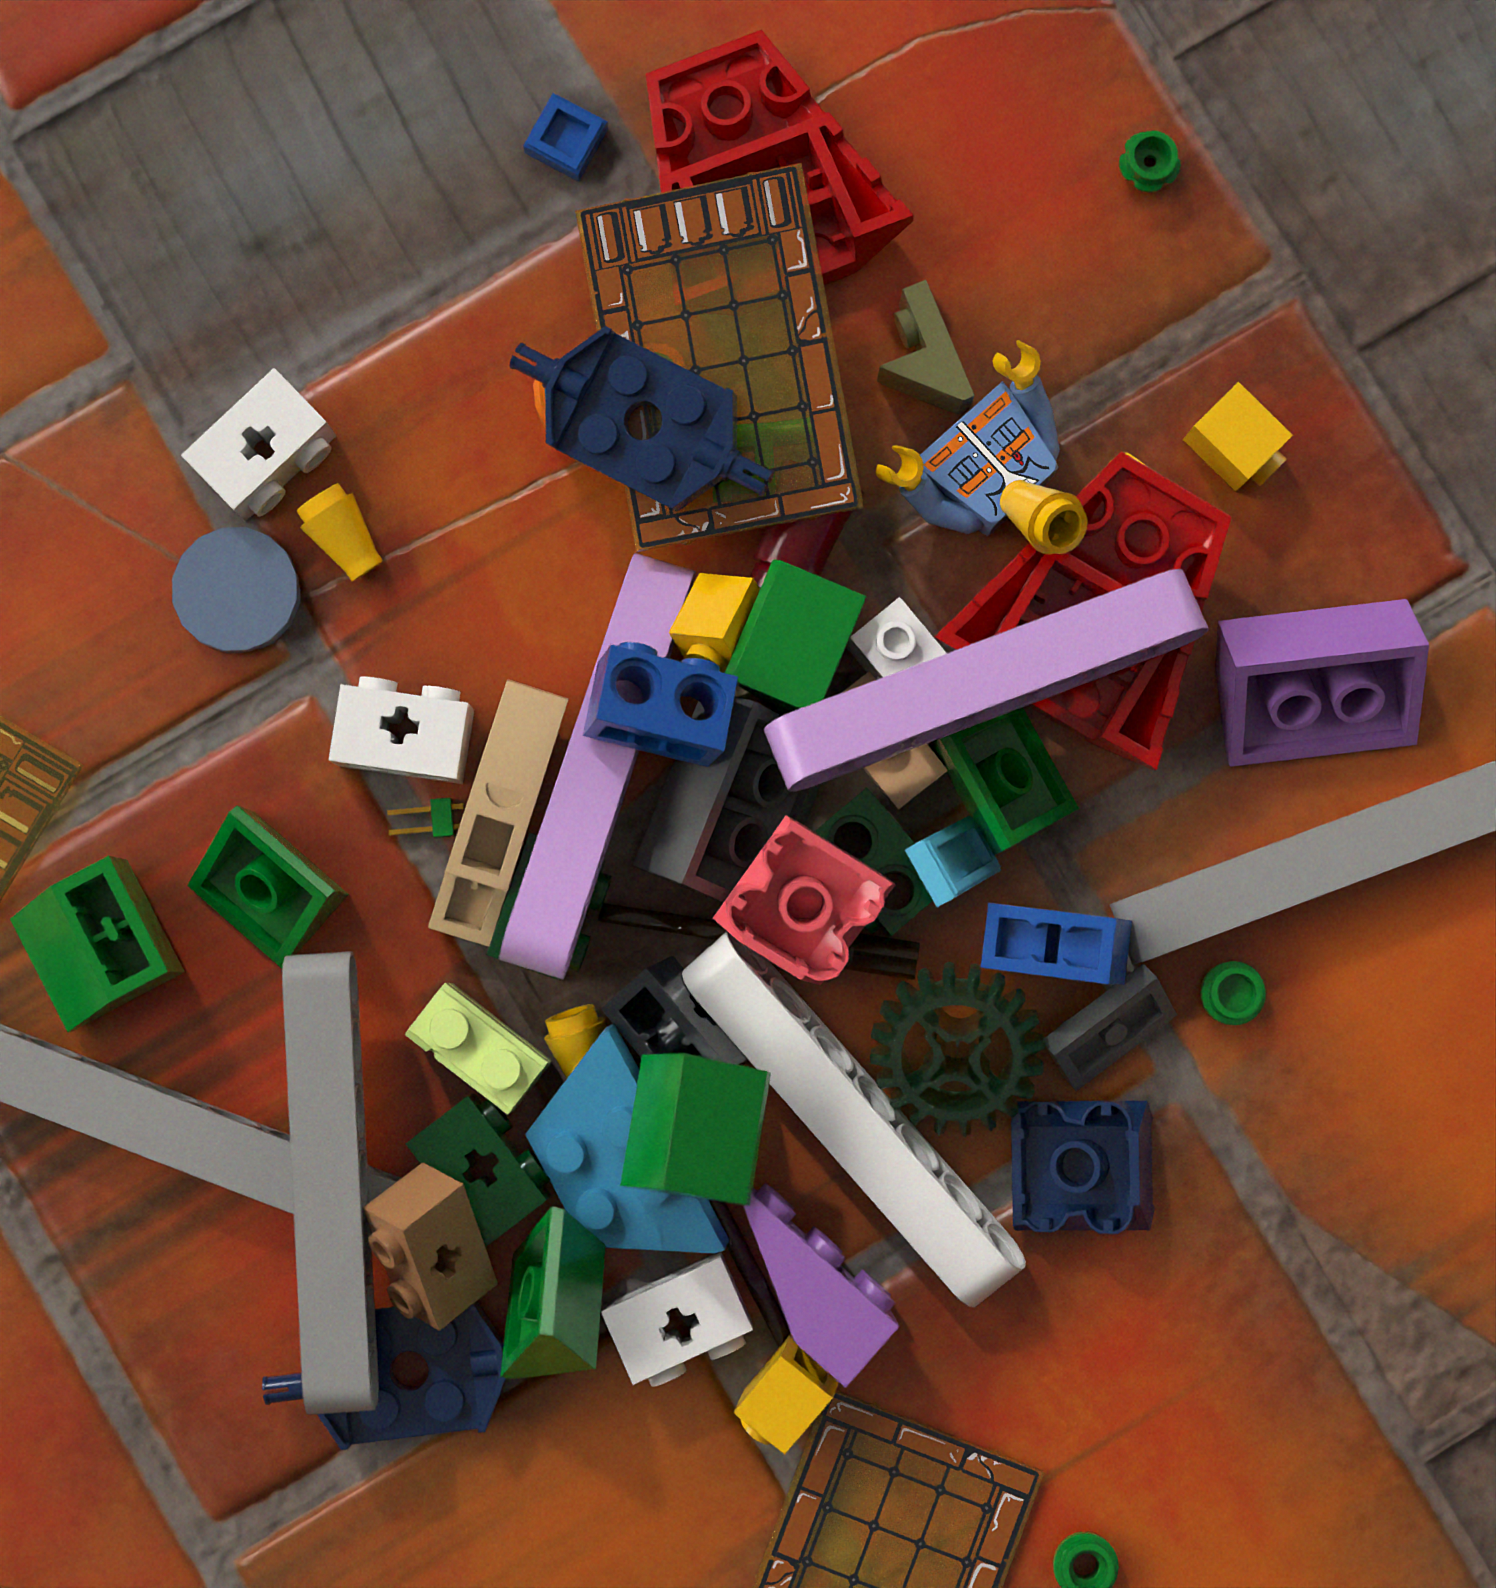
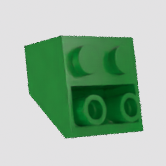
[10,855,185,1032]

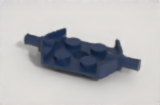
[509,326,775,511]
[262,1301,506,1450]

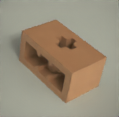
[363,1163,498,1331]

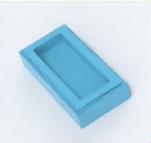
[905,815,1001,907]

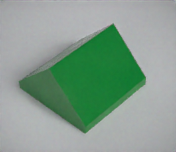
[725,559,867,714]
[932,707,1079,855]
[187,805,349,969]
[620,1054,771,1206]
[500,1207,606,1379]

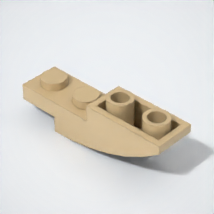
[428,679,569,947]

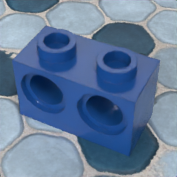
[583,642,738,767]
[981,903,1132,985]

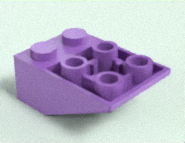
[743,1183,899,1388]

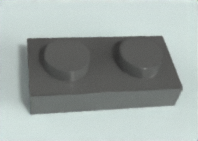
[1041,964,1177,1091]

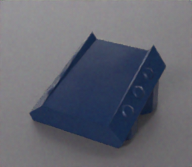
[1011,1101,1155,1234]

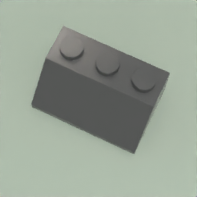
[632,696,821,903]

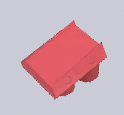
[713,815,896,985]

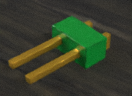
[387,797,465,838]

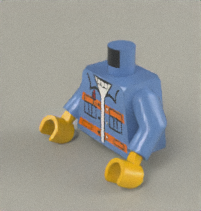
[876,340,1060,536]

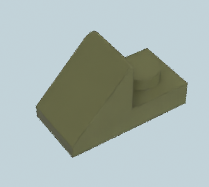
[876,280,975,415]

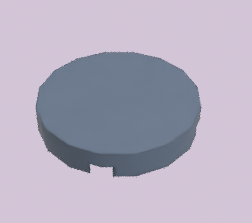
[172,527,301,654]

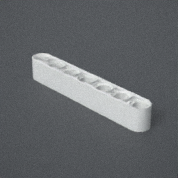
[682,931,1026,1307]

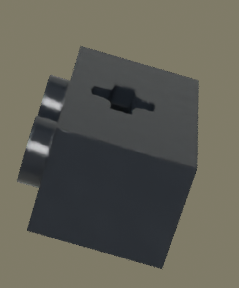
[601,956,748,1066]

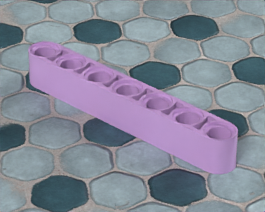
[499,553,696,979]
[764,569,1208,792]

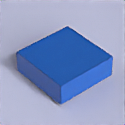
[523,93,609,182]

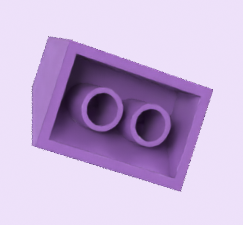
[1215,599,1429,767]

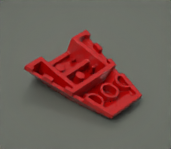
[646,29,914,317]
[934,451,1232,771]

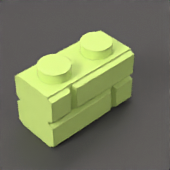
[405,983,552,1115]

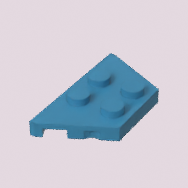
[525,1024,729,1254]

